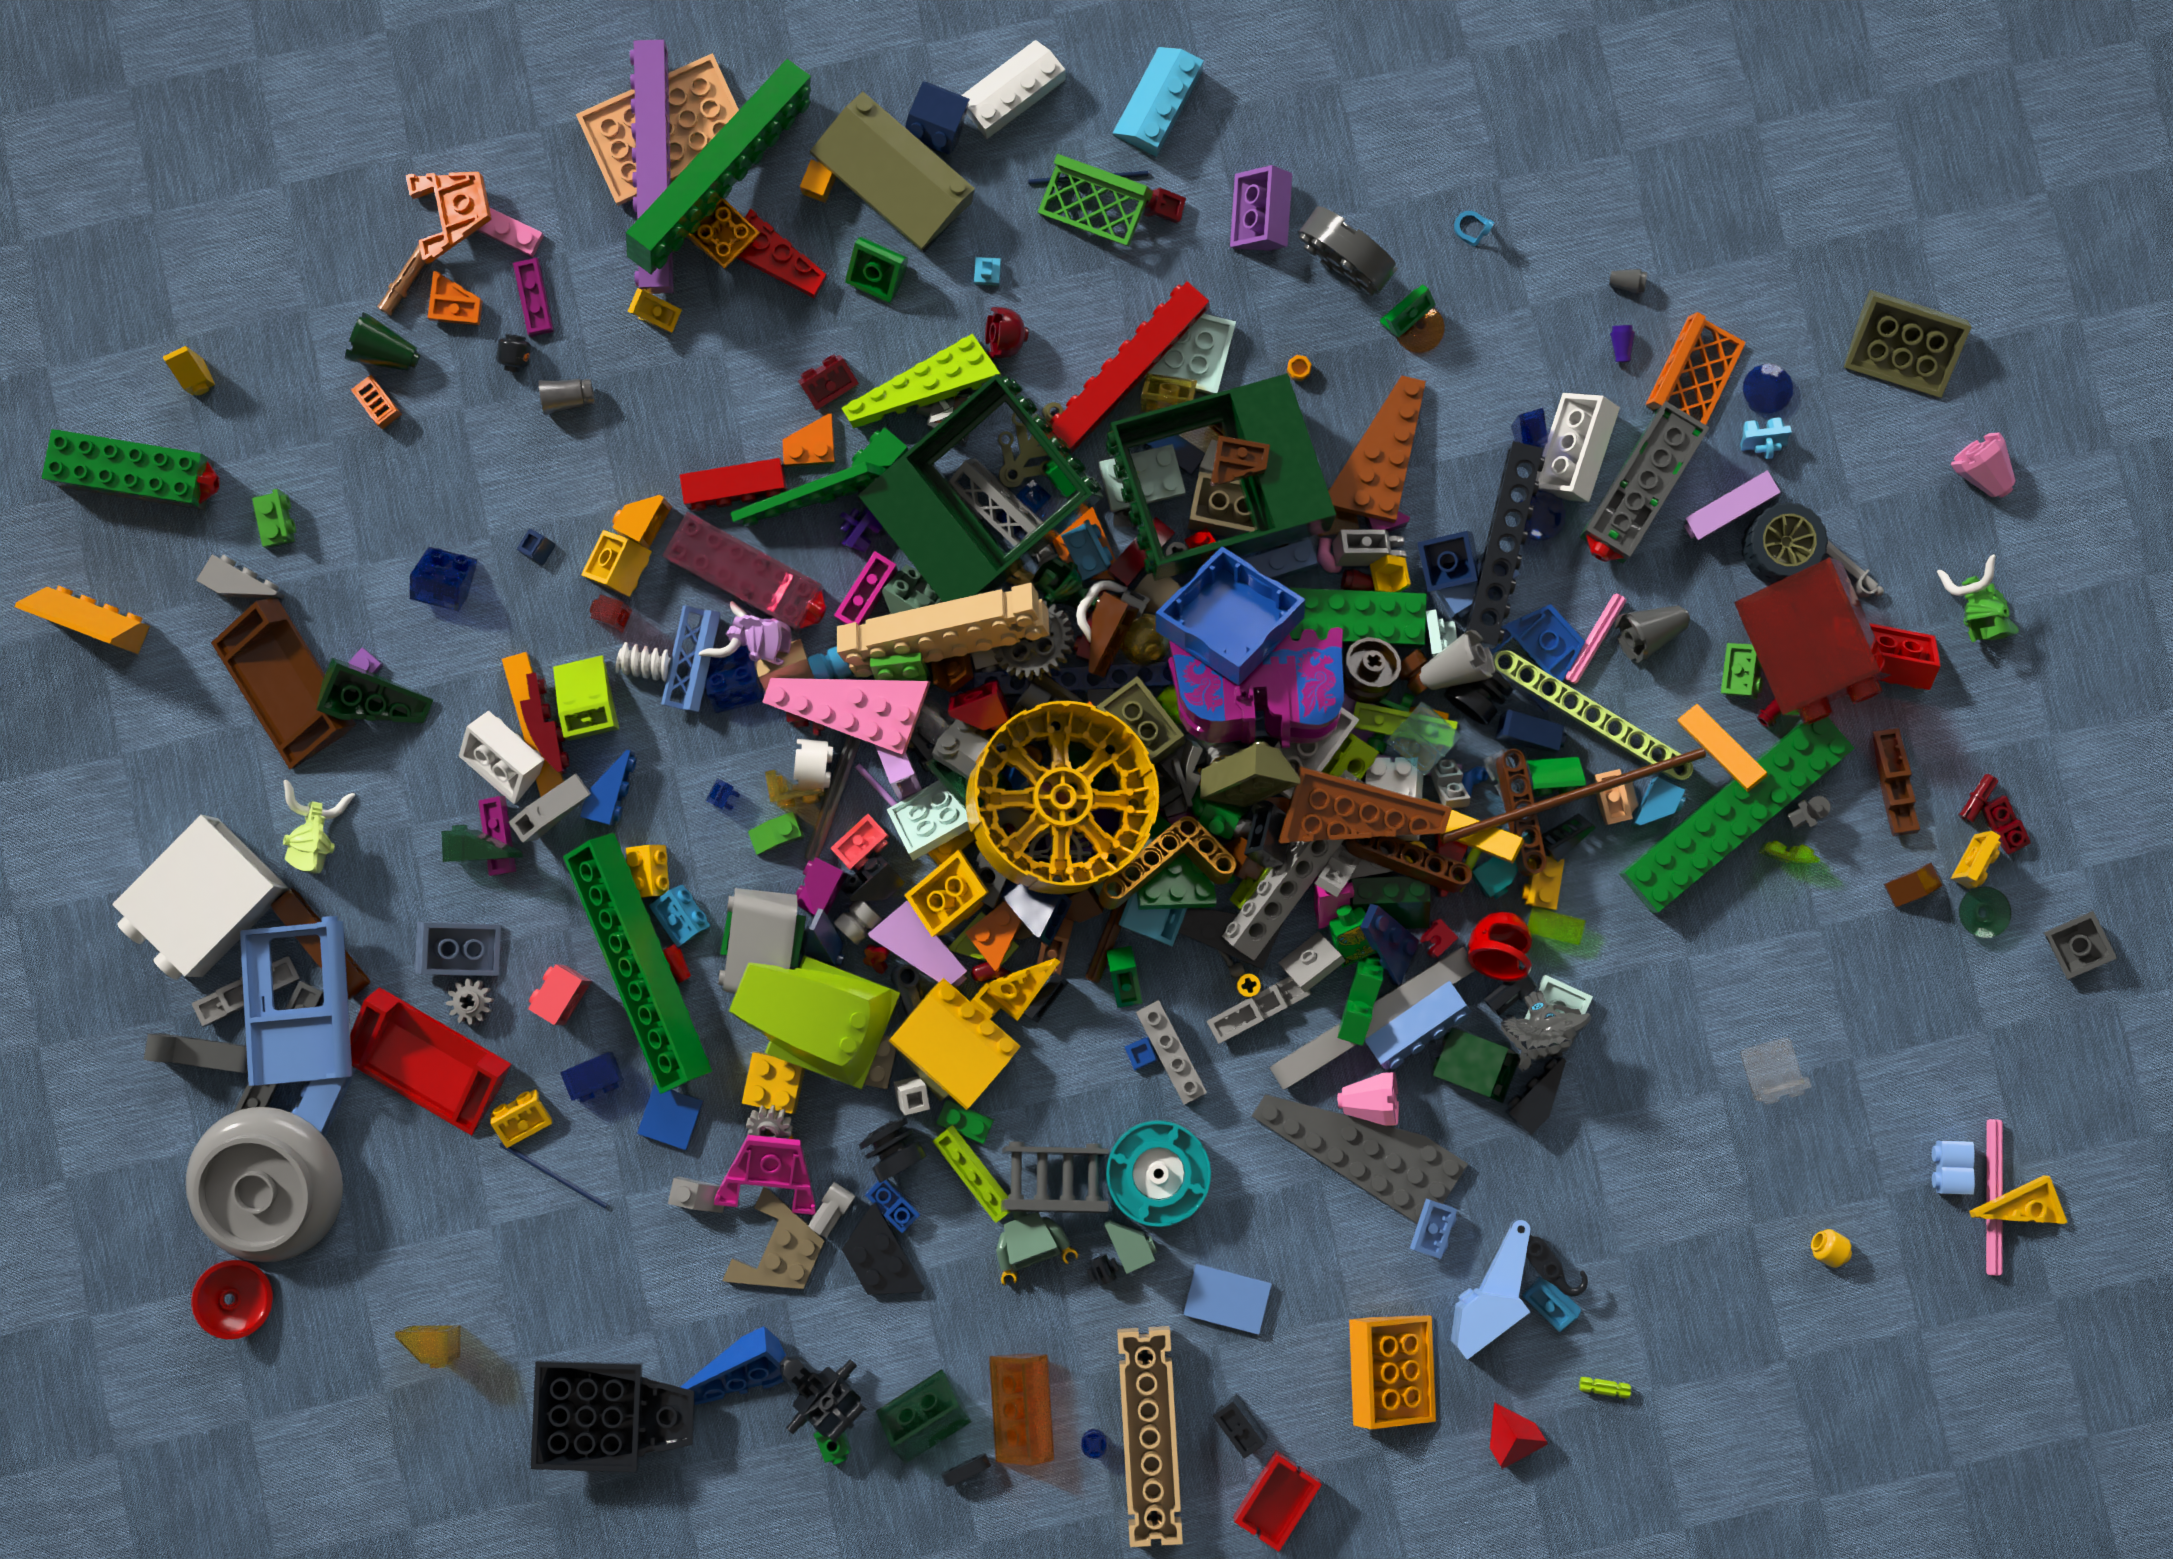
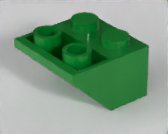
[1526,757,1586,797]

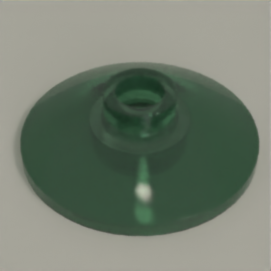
[1959,886,2011,938]

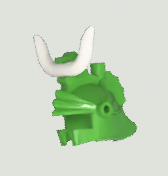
[1937,554,2019,642]

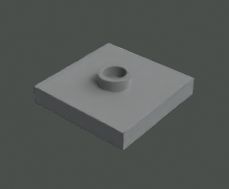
[1278,931,1345,993]

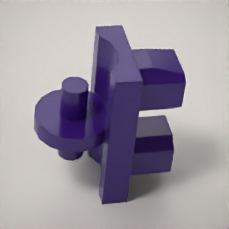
[840,506,883,552]

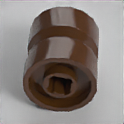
[1398,648,1428,697]

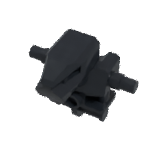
[779,1355,867,1443]

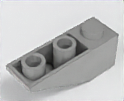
[196,554,285,599]
[509,774,591,843]

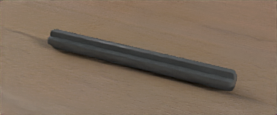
[804,735,861,861]

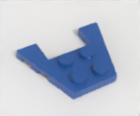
[1490,604,1585,711]

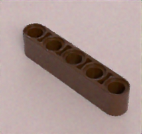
[1496,749,1546,877]
[1345,836,1472,893]
[271,888,371,1000]

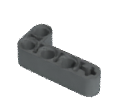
[143,1033,248,1073]

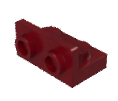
[798,354,859,410]

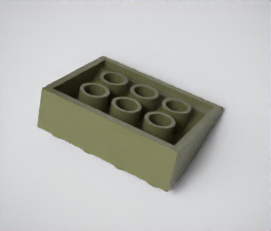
[1844,290,1972,398]

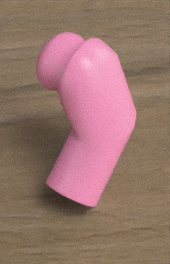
[1317,538,1342,573]

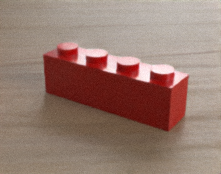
[679,458,787,511]

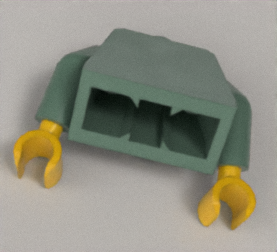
[996,1212,1078,1285]

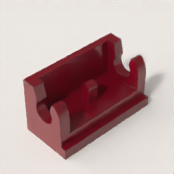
[1420,918,1459,958]

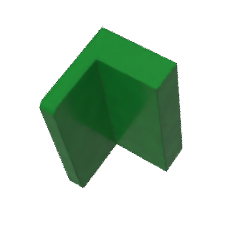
[1380,284,1436,338]

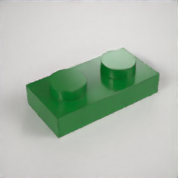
[936,1099,994,1144]

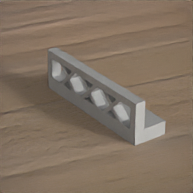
[949,458,1043,547]

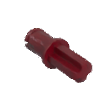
[1958,774,1998,824]

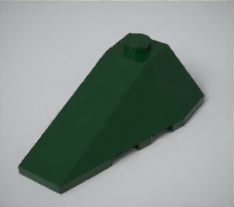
[316,657,433,723]

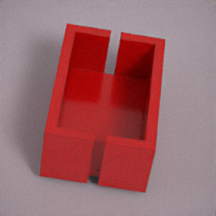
[1233,1450,1322,1552]

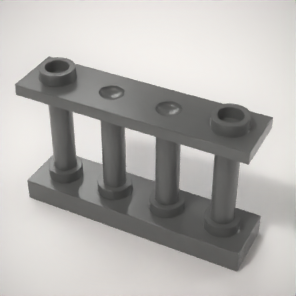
[1001,1142,1109,1214]

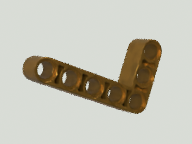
[1099,816,1236,909]

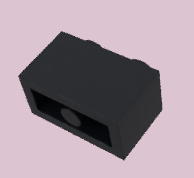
[1244,804,1289,869]

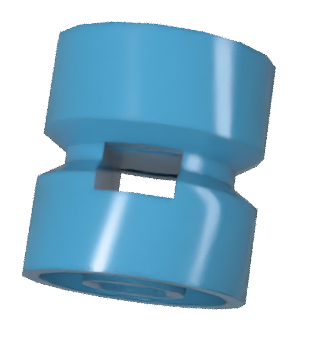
[807,646,853,680]

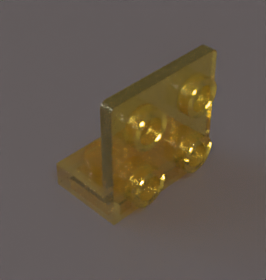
[765,770,826,809]

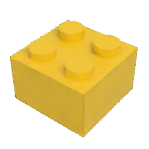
[742,1052,805,1114]

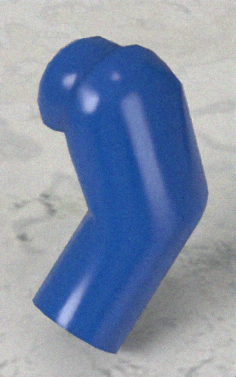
[1461,766,1489,798]

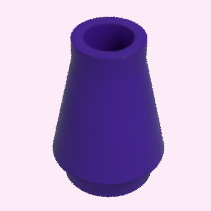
[1610,325,1635,362]

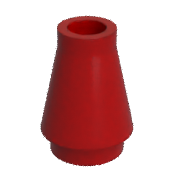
[663,944,691,983]

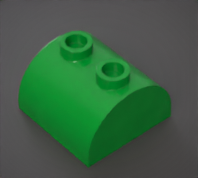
[845,237,908,303]

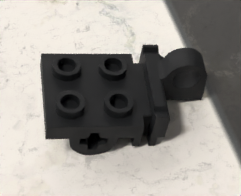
[996,673,1082,753]

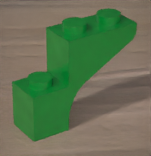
[1337,954,1383,1046]

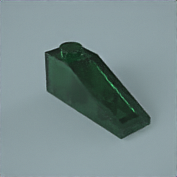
[441,825,523,862]

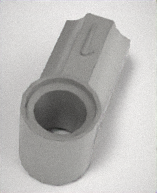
[808,1182,856,1238]

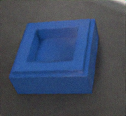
[1125,1037,1158,1071]

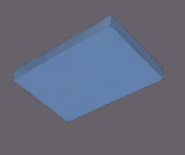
[1183,1263,1272,1335]

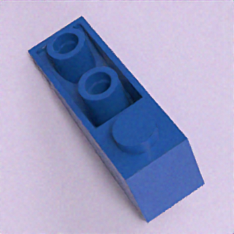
[580,750,637,826]

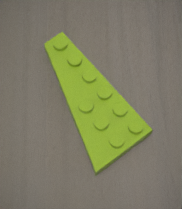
[842,334,1001,428]

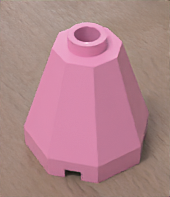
[1951,432,2015,498]
[1338,1072,1399,1126]

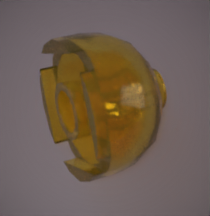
[1120,614,1170,666]

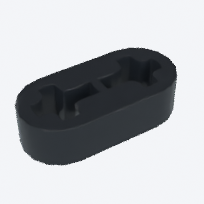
[941,1453,991,1487]

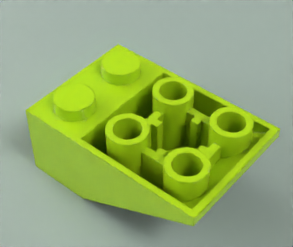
[553,655,619,741]

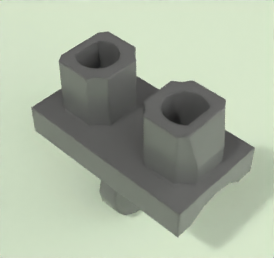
[1788,796,1831,829]

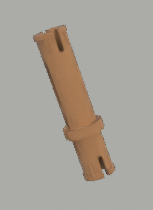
[377,245,425,316]

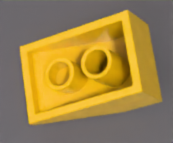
[905,850,989,937]

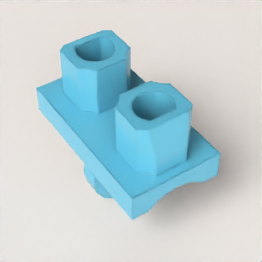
[1740,418,1792,459]

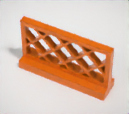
[1645,312,1746,425]

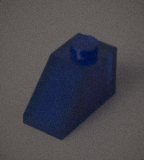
[1511,408,1548,448]

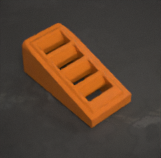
[351,375,402,429]

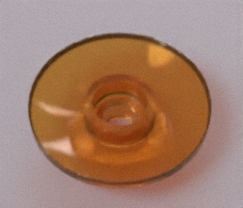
[1395,307,1445,353]

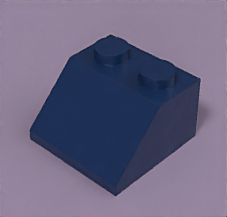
[905,81,970,154]
[1417,531,1479,592]

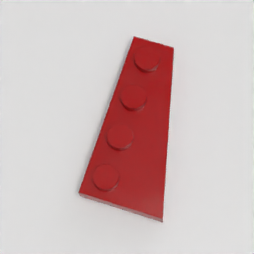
[736,208,827,299]

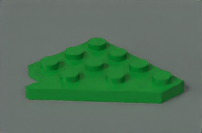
[1135,813,1235,910]

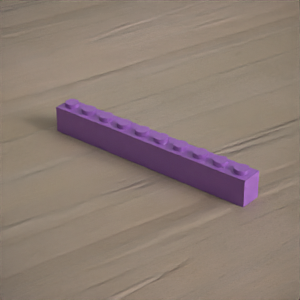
[630,39,673,294]

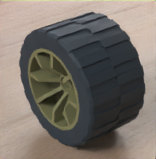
[1741,502,1828,585]

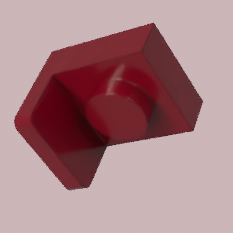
[1144,187,1186,223]
[786,712,825,737]

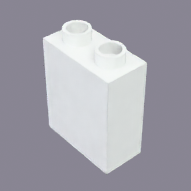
[112,815,289,980]

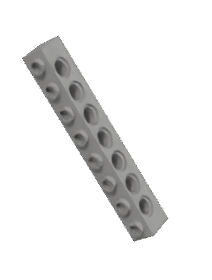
[1222,769,1365,960]

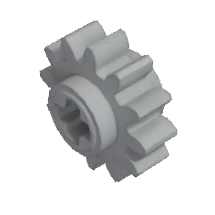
[446,979,494,1025]
[746,1105,793,1139]

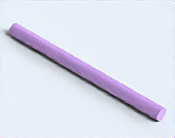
[855,763,897,806]

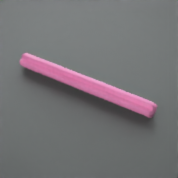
[1986,1119,2003,1276]

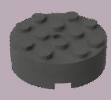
[1298,206,1398,296]

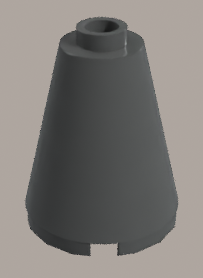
[1615,605,1690,663]

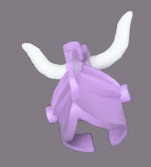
[699,601,791,665]

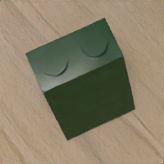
[1433,1027,1520,1104]

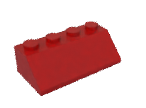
[1827,617,1940,690]

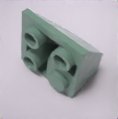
[882,564,942,614]

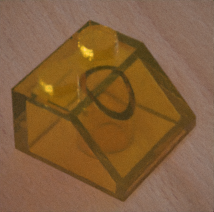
[1141,373,1197,412]
[395,1325,461,1368]

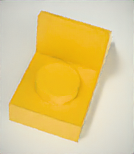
[628,288,682,333]

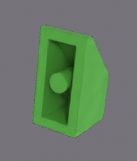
[748,812,805,855]

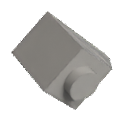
[668,1176,724,1213]

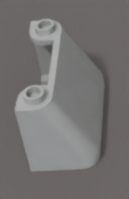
[718,888,797,994]

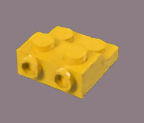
[1951,831,2001,889]

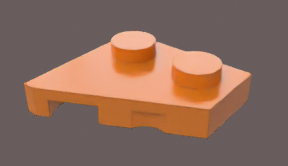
[428,271,483,326]
[782,414,835,467]
[965,901,1022,972]

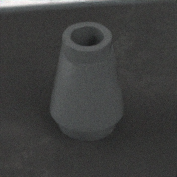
[1609,269,1647,294]

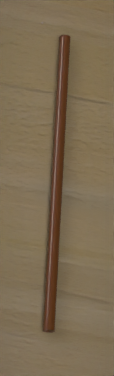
[1440,748,1706,844]

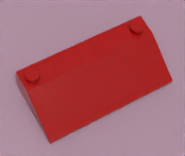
[350,987,511,1136]

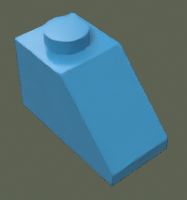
[1631,777,1686,827]

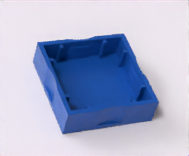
[1156,547,1305,686]

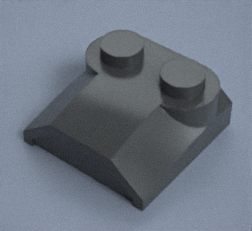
[932,719,1006,780]
[2044,910,2117,980]

